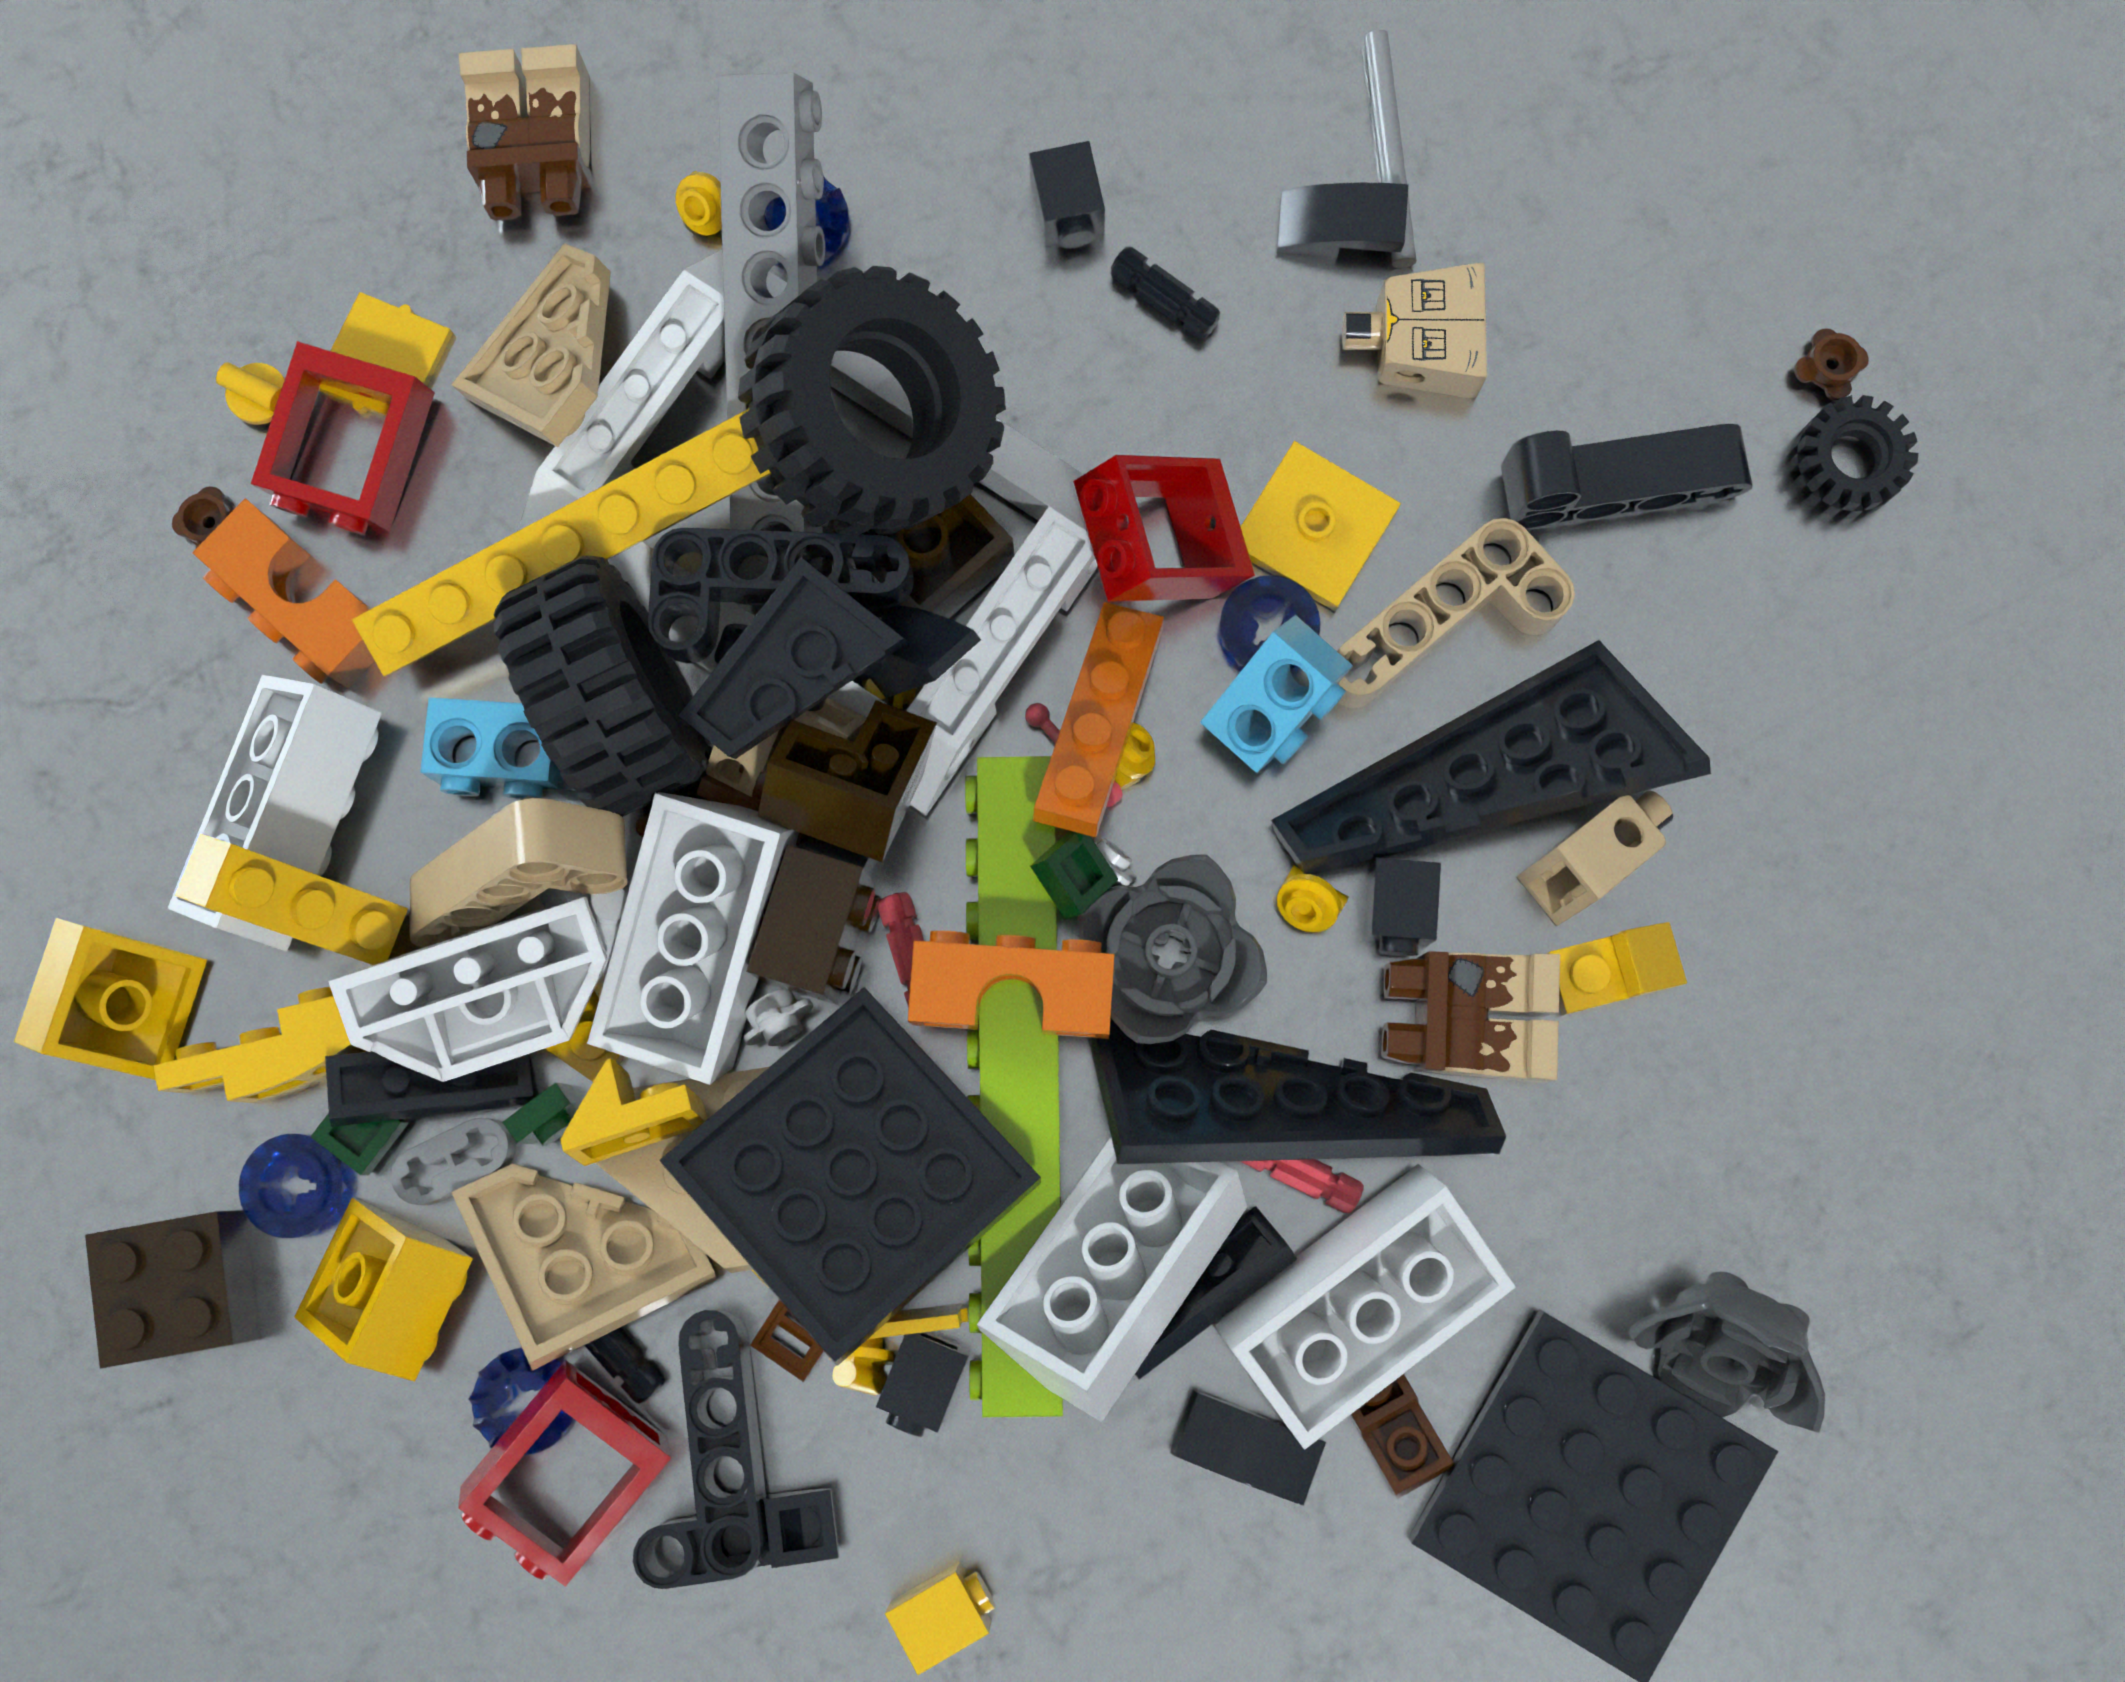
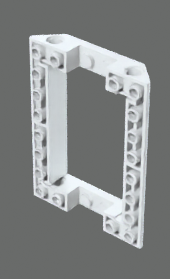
[518,250,1129,816]

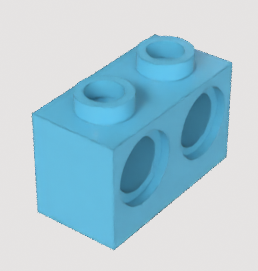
[1200,615,1353,773]
[420,697,564,799]

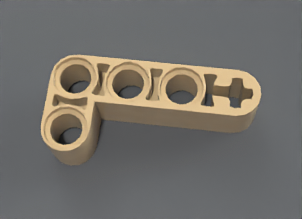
[1337,518,1575,708]
[410,798,627,947]

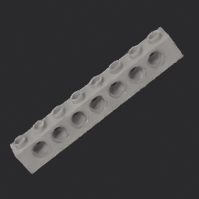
[717,72,832,605]

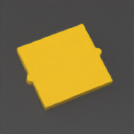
[319,292,453,418]
[869,1303,969,1339]

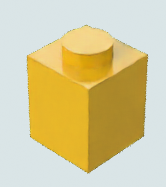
[885,1561,996,1675]

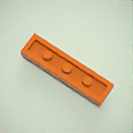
[1033,602,1164,837]

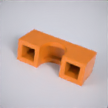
[192,498,375,689]
[908,931,1115,1039]

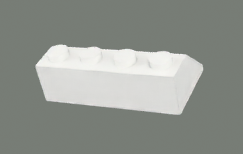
[167,675,382,952]
[587,792,799,1085]
[977,1138,1248,1422]
[1212,1164,1516,1450]

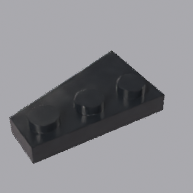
[678,557,908,759]

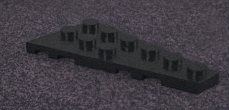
[1271,640,1711,875]
[1088,1017,1506,1164]

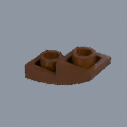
[1350,1374,1454,1499]

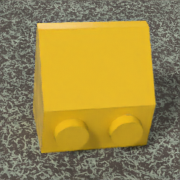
[14,918,207,1080]
[294,1197,473,1382]

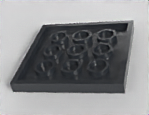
[660,987,1041,1366]
[1409,1309,1779,1682]

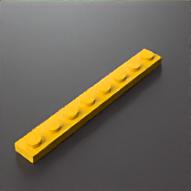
[351,409,771,676]

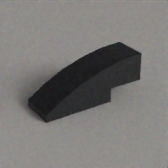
[852,605,981,698]

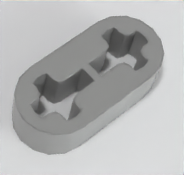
[391,1117,516,1205]

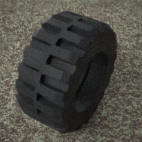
[738,266,1006,536]
[493,555,709,817]

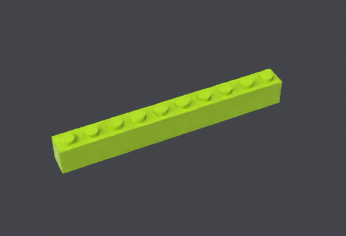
[965,756,1063,1417]

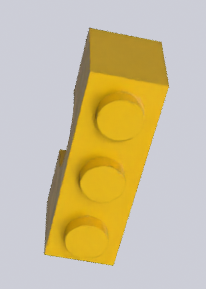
[174,834,408,965]

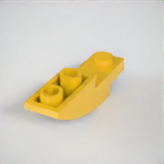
[153,987,365,1103]

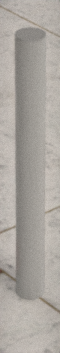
[1364,30,1417,268]

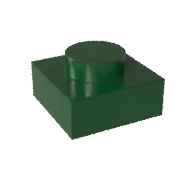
[1030,831,1118,920]
[502,1082,582,1146]
[310,1113,408,1175]

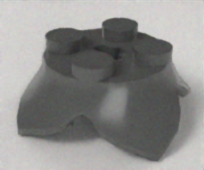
[1077,854,1267,1044]
[1628,1271,1825,1433]

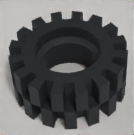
[1790,395,1919,518]

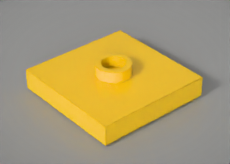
[1241,441,1401,612]

